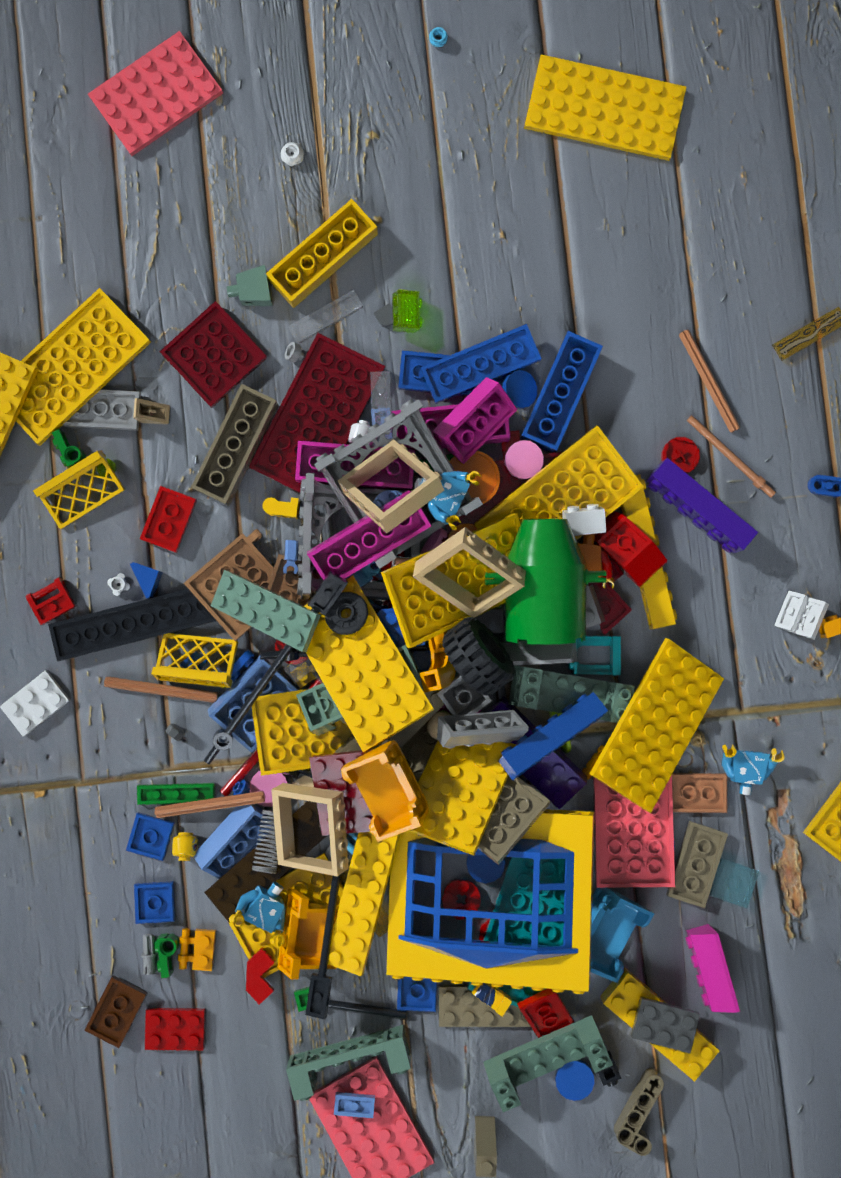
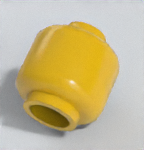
[172,832,198,861]

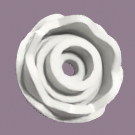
[281,142,304,166]

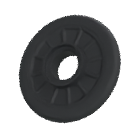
[325,592,368,635]

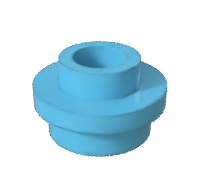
[429,27,448,47]

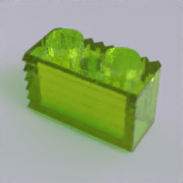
[392,289,423,333]

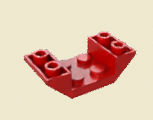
[593,511,668,588]

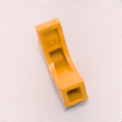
[420,631,456,693]

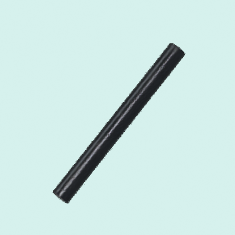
[328,1000,406,1019]

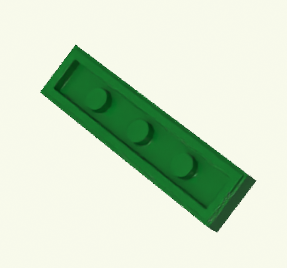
[137,783,216,805]

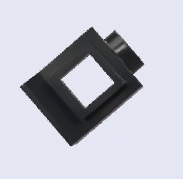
[598,1050,621,1087]

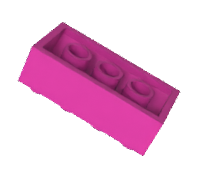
[432,377,517,464]
[685,924,740,1013]

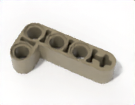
[614,1068,664,1156]

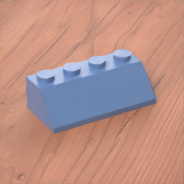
[193,804,274,879]

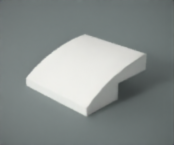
[774,591,829,640]

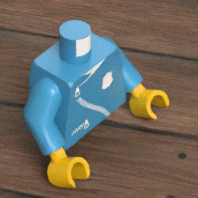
[419,471,481,530]
[721,744,785,795]
[229,882,286,946]

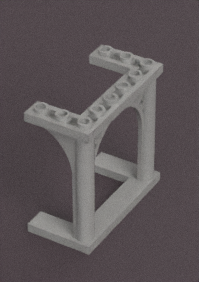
[314,399,483,569]
[297,473,423,601]

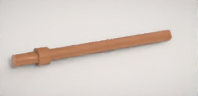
[686,415,776,498]

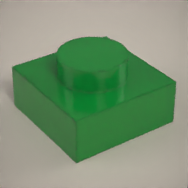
[294,987,309,1012]

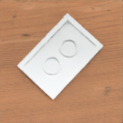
[0,670,70,737]

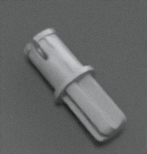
[141,934,157,975]

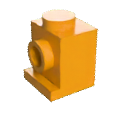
[818,614,841,638]

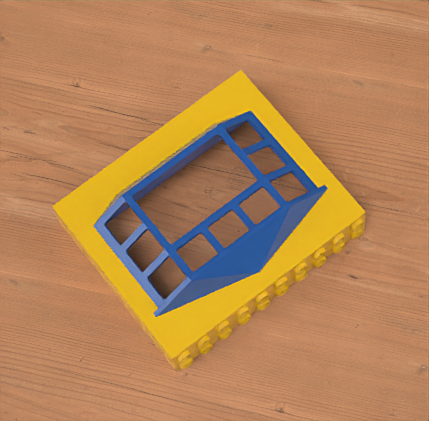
[386,809,594,994]

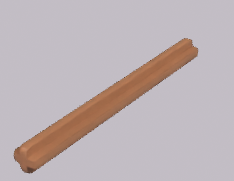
[679,329,740,432]
[104,677,218,703]
[154,791,266,818]

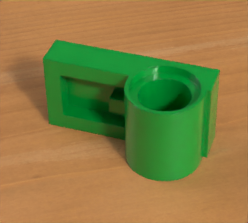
[52,429,86,468]
[155,933,180,978]

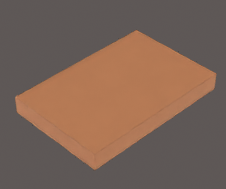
[672,773,727,813]

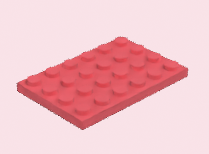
[88,31,223,156]
[593,775,675,888]
[309,1056,434,1178]

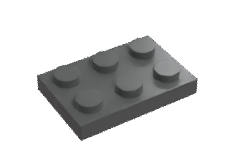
[631,996,700,1053]

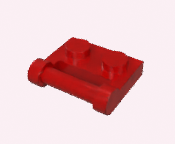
[25,577,76,625]

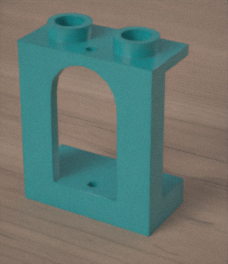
[568,636,621,675]

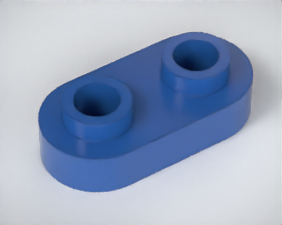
[808,475,841,497]
[231,650,255,683]

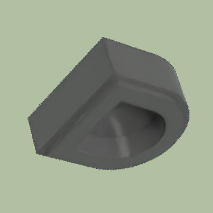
[374,303,396,327]

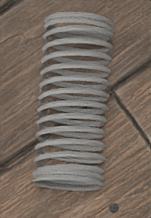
[252,810,278,874]

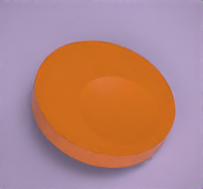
[449,451,500,504]

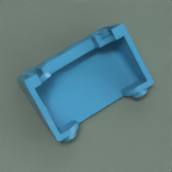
[591,888,654,983]

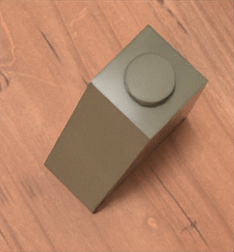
[474,1116,497,1177]

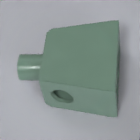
[227,265,273,306]

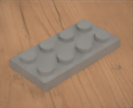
[62,390,141,431]

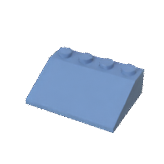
[208,656,298,753]

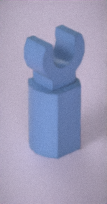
[283,540,299,574]

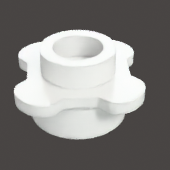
[107,573,130,596]

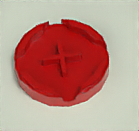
[661,437,700,473]

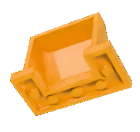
[277,889,339,980]

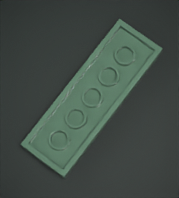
[211,570,321,652]

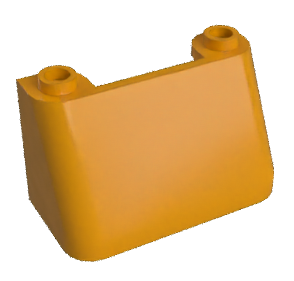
[341,740,429,842]

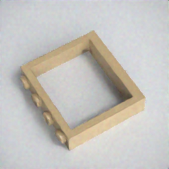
[338,440,444,533]
[413,527,526,618]
[271,783,349,876]

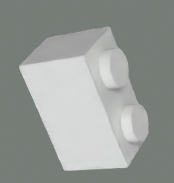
[562,504,606,536]

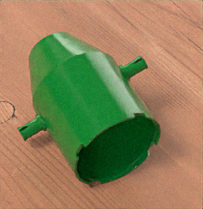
[485,519,606,645]

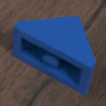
[130,562,163,599]

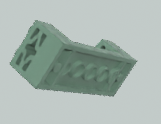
[296,645,423,736]
[508,666,635,723]
[483,1015,613,1112]
[286,1025,411,1101]

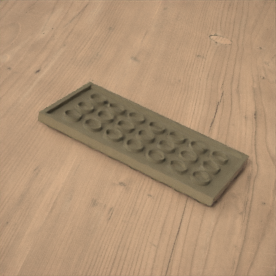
[401,720,550,865]

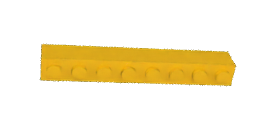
[620,474,677,630]

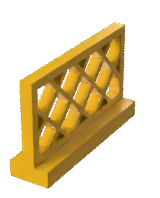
[33,450,125,529]
[151,633,238,688]

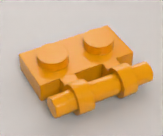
[178,928,216,971]

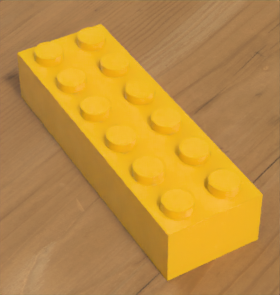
[266,199,378,308]
[600,967,720,1082]

